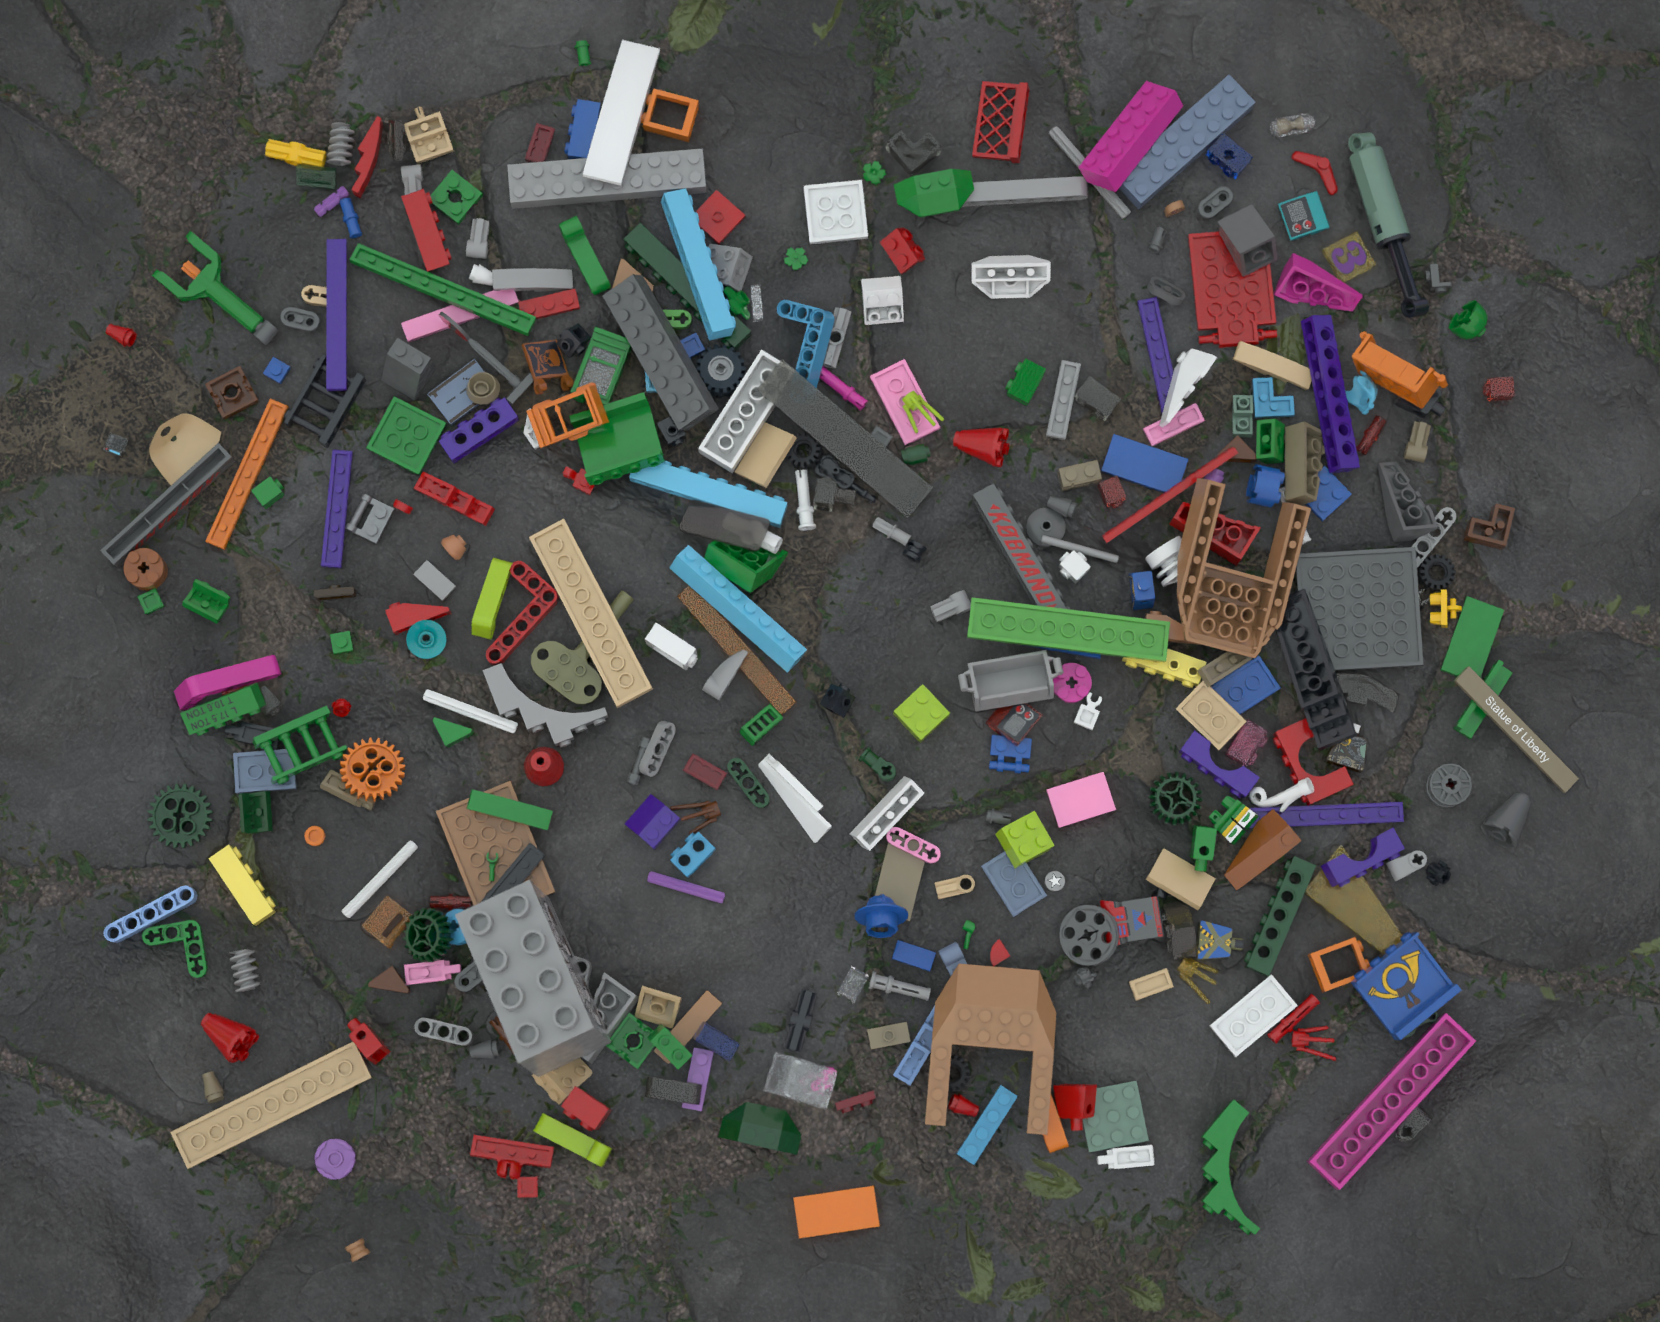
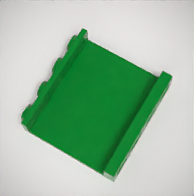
[569,392,665,485]

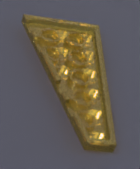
[1305,844,1403,955]

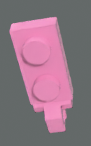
[404,960,462,985]

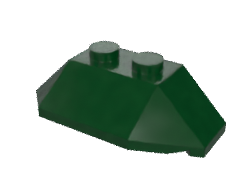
[718,1102,802,1155]

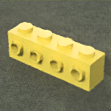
[1122,648,1206,688]

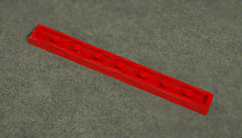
[1102,447,1238,543]

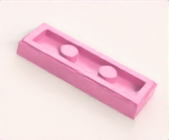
[1143,403,1205,447]

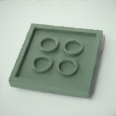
[1083,1081,1149,1152]

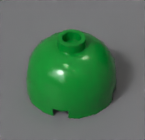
[1448,300,1488,340]

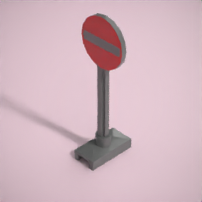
[438,312,534,406]

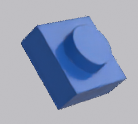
[680,333,705,359]
[263,357,291,384]

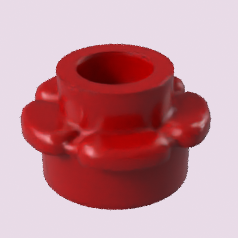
[332,699,351,717]

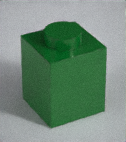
[251,477,285,509]

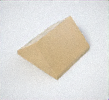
[635,986,682,1029]

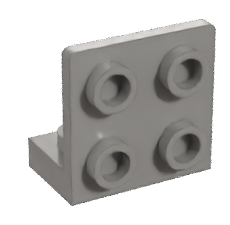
[708,244,753,292]

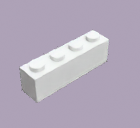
[850,776,924,851]

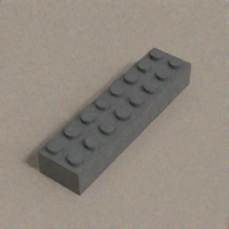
[603,274,719,430]

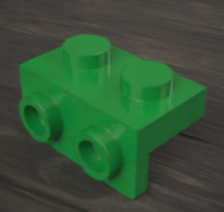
[182,579,230,624]

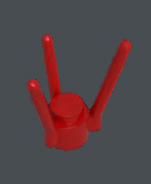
[1292,1026,1336,1061]

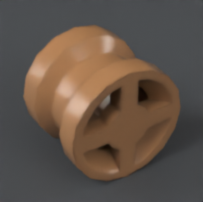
[345,1238,371,1262]

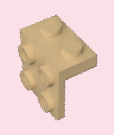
[532,1058,592,1105]

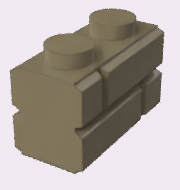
[1057,460,1102,491]

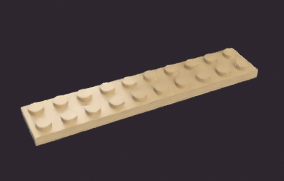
[529,519,653,708]
[170,1042,372,1169]

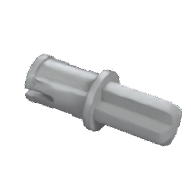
[873,517,911,546]

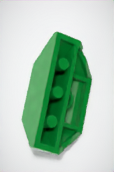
[894,169,974,218]

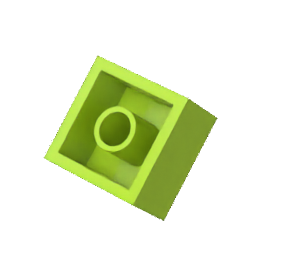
[893,684,950,743]
[995,811,1055,869]

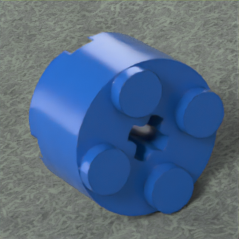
[1246,464,1285,508]

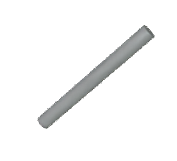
[1041,535,1119,563]

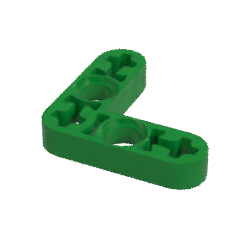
[142,920,208,978]

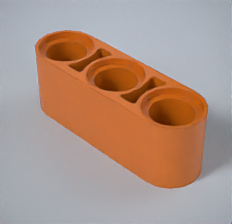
[1043,1095,1069,1153]

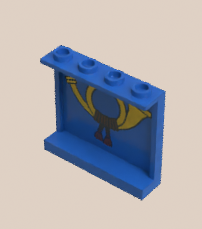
[1351,932,1461,1040]

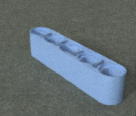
[104,886,197,943]

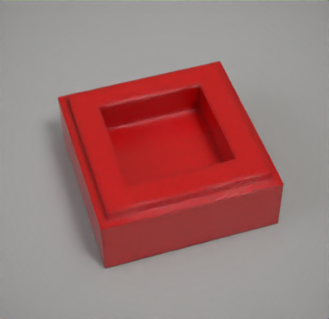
[517,1177,538,1198]

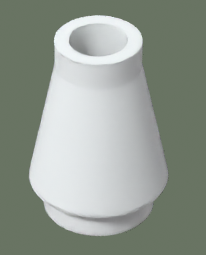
[469,264,493,286]

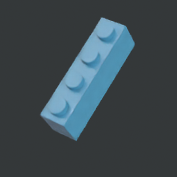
[956,1085,1018,1165]

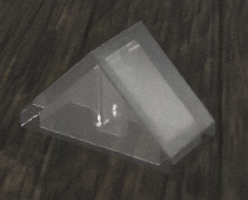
[837,966,869,1003]

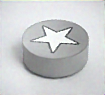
[1044,871,1065,892]

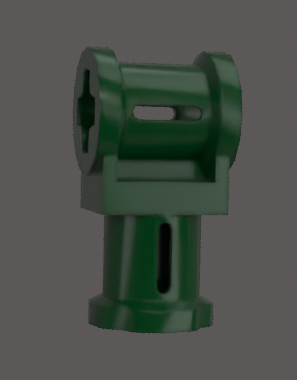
[858,747,896,782]

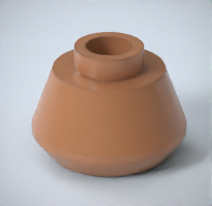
[441,535,467,560]

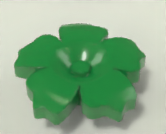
[863,161,886,185]
[784,247,808,270]

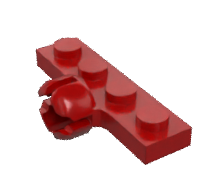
[470,1135,554,1179]

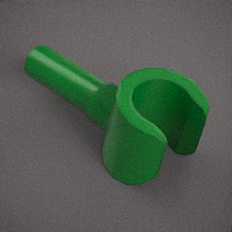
[486,852,499,881]
[962,920,975,949]

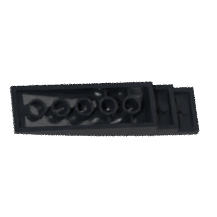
[1276,589,1357,751]

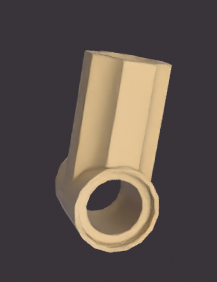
[935,875,975,899]

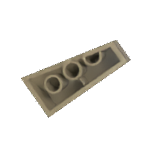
[1284,421,1325,505]

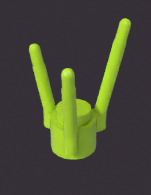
[902,391,944,433]

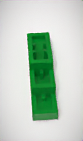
[466,789,553,830]

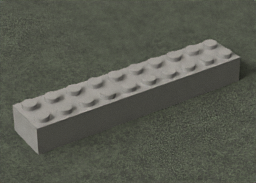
[507,149,707,209]

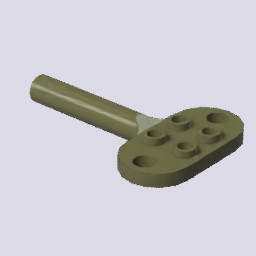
[531,590,634,705]

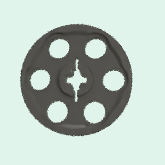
[1059,905,1119,966]

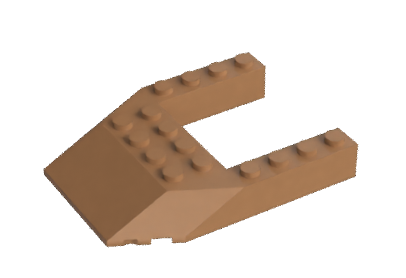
[1177,478,1311,658]
[925,964,1056,1135]

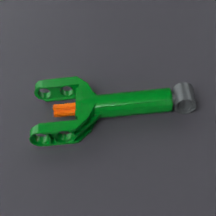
[152,231,279,346]

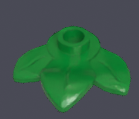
[724,287,750,320]

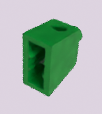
[1191,825,1217,872]

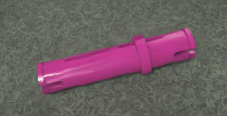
[819,366,868,411]

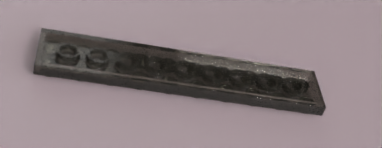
[757,359,933,518]

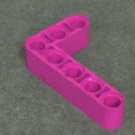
[174,655,282,710]

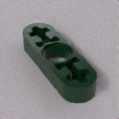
[727,758,769,808]

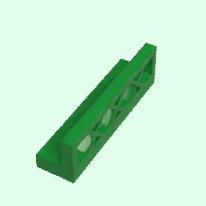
[1453,660,1513,739]

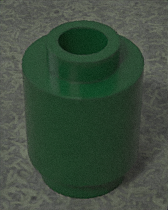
[901,443,931,466]

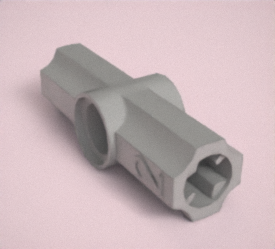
[823,307,852,369]

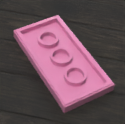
[870,359,940,446]

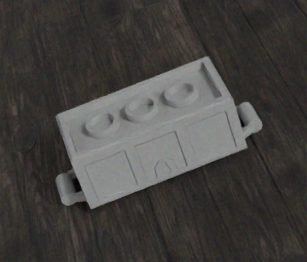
[958,650,1063,712]

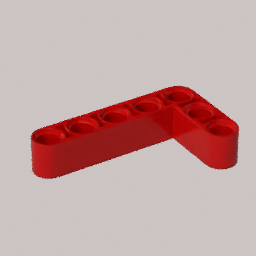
[486,561,559,666]

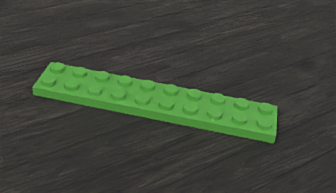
[967,597,1170,662]

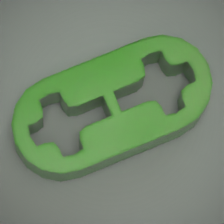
[663,310,692,329]

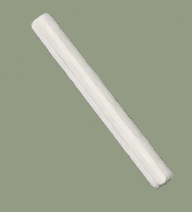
[423,689,518,733]
[342,840,418,918]

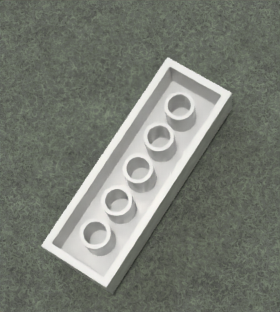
[698,350,795,473]

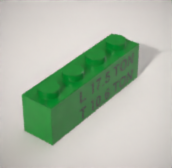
[180,682,266,736]

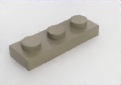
[1197,651,1253,688]

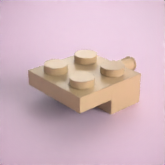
[403,107,454,164]

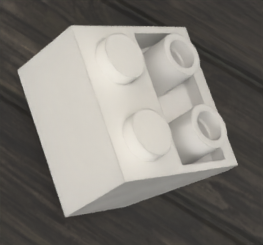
[861,276,904,325]

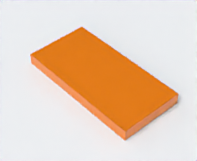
[793,1186,880,1238]

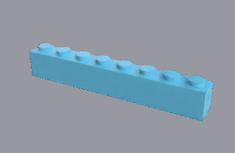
[661,188,736,340]
[629,461,787,528]
[670,545,807,673]

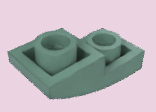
[1232,395,1253,438]

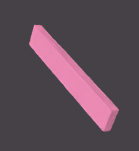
[401,289,519,343]

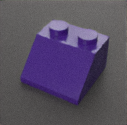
[625,794,681,850]

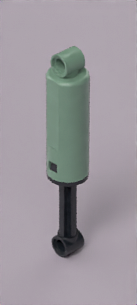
[1348,132,1429,318]

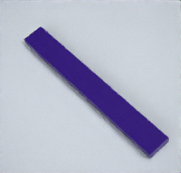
[326,239,347,391]
[1243,802,1404,829]

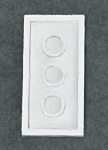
[1210,974,1298,1057]

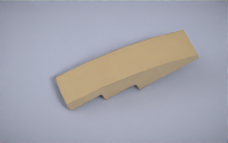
[1233,341,1312,390]

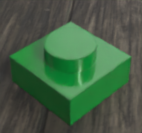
[330,631,354,655]

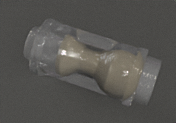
[1270,112,1315,138]

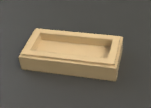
[1129,968,1174,1001]

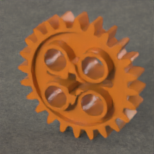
[340,738,405,802]

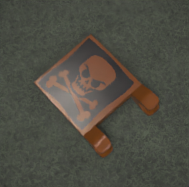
[522,339,574,394]

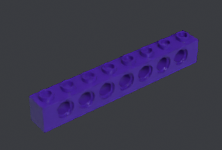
[1301,315,1360,473]

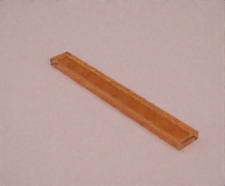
[677,586,796,715]

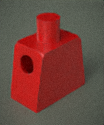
[347,1018,391,1065]
[1053,1084,1097,1130]

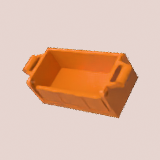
[1352,332,1448,409]

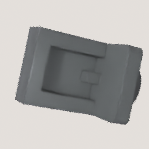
[1424,263,1452,294]

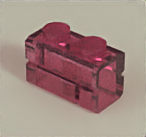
[1225,719,1268,767]

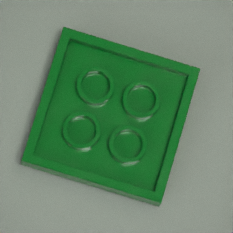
[366,396,447,476]

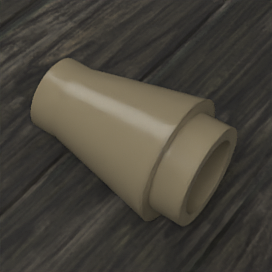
[202,1071,225,1103]

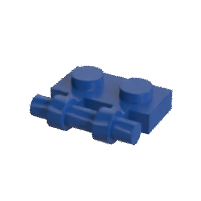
[989,735,1032,774]

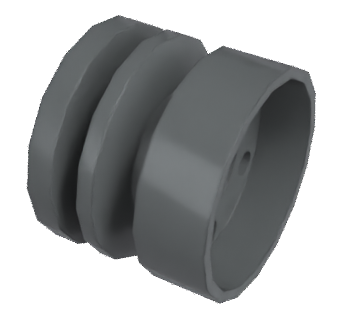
[1424,763,1472,809]

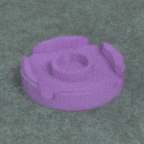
[315,1139,356,1179]

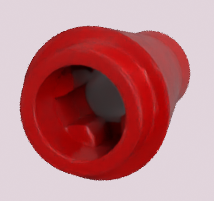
[106,324,137,347]
[948,1094,979,1117]

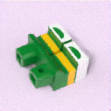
[1209,796,1259,845]

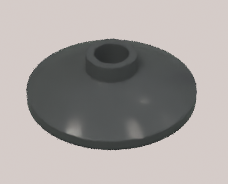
[1026,508,1066,547]

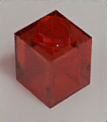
[1483,376,1515,401]
[1097,476,1126,509]

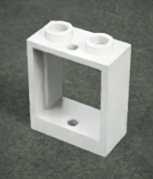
[645,623,698,670]

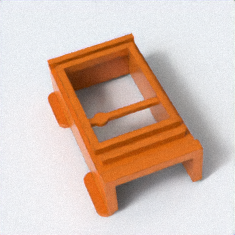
[526,382,609,448]

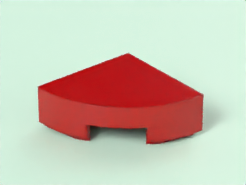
[990,939,1010,967]

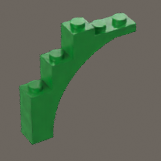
[1201,1099,1260,1235]

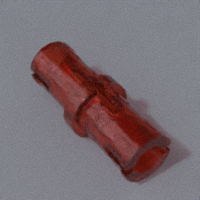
[1356,415,1387,455]
[430,894,472,910]

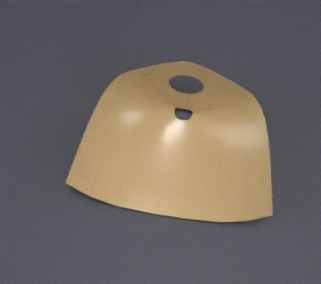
[149,414,221,485]

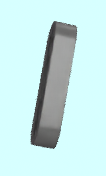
[639,720,676,777]

